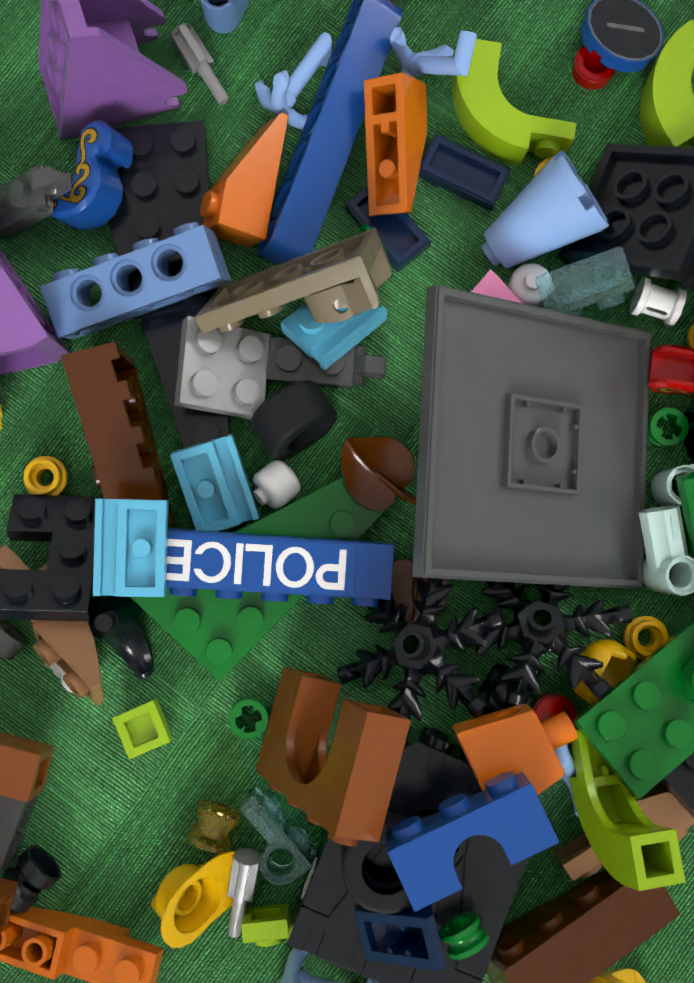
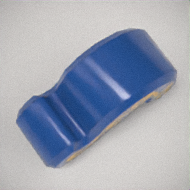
[50,120,133,231]

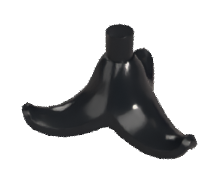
[88,596,154,679]

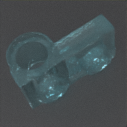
[239,785,314,885]

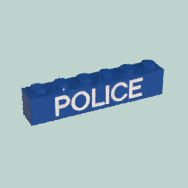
[166,528,394,607]

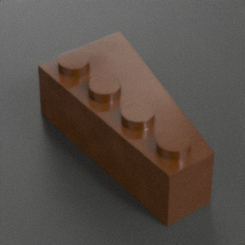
[61,341,176,527]
[486,870,680,983]

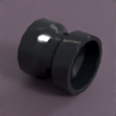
[0,845,61,913]

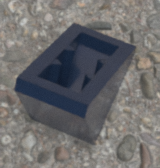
[354,904,446,971]

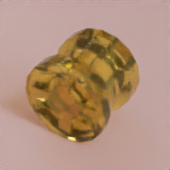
[186,800,241,854]

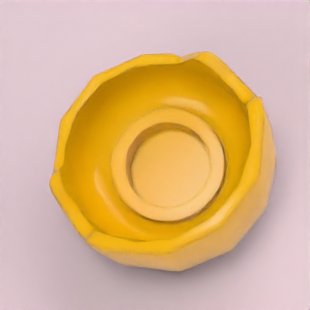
[571,639,637,704]

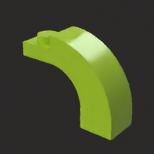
[639,19,694,148]
[451,39,577,167]
[569,729,686,891]

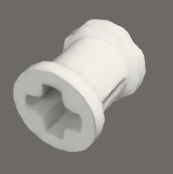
[629,277,687,326]

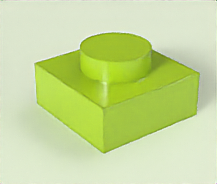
[112,698,173,760]
[241,903,291,947]

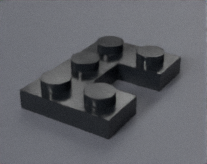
[0,494,104,621]

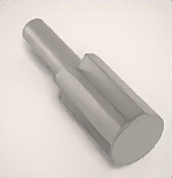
[170,23,229,105]
[227,848,261,938]

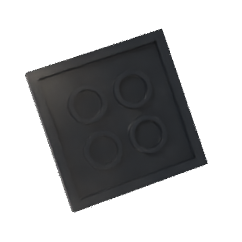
[558,144,694,281]

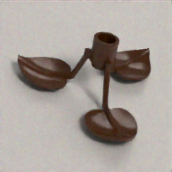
[341,436,449,622]

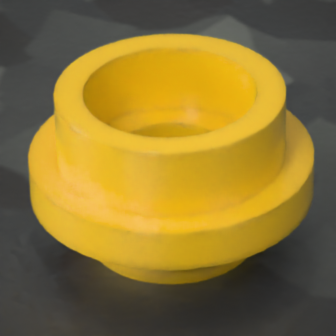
[23,456,68,496]
[623,616,669,660]

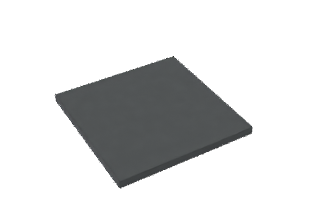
[412,284,651,589]

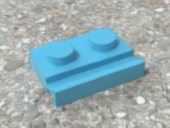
[281,303,387,371]
[170,433,260,531]
[93,499,169,597]

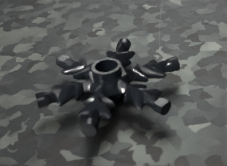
[337,578,507,741]
[452,581,632,708]

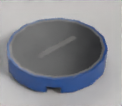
[580,0,664,72]

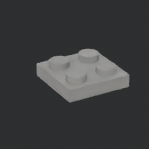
[174,316,270,419]

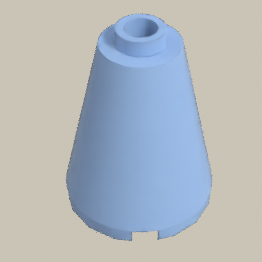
[482,150,609,269]

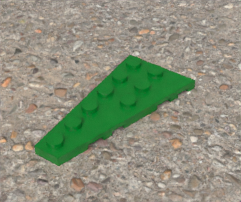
[131,477,398,682]

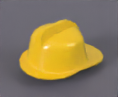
[151,851,235,948]

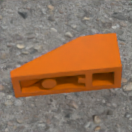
[364,72,428,217]
[200,112,289,248]

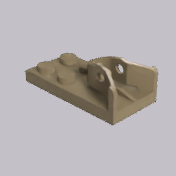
[194,228,392,333]

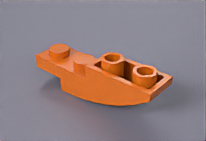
[0,907,164,983]

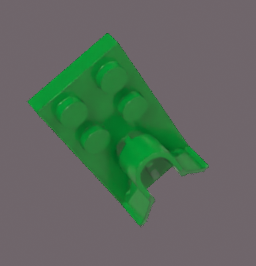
[572,619,694,799]

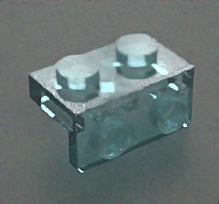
[535,247,636,317]

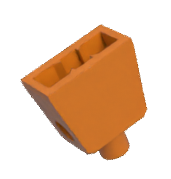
[451,704,578,796]

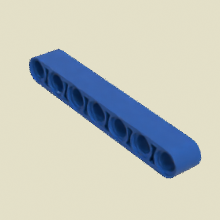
[257,0,403,265]

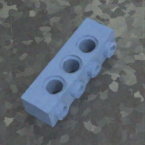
[40,222,232,339]

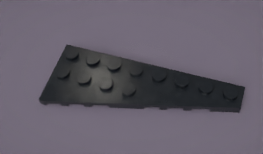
[79,121,231,448]

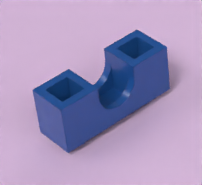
[385,771,560,912]

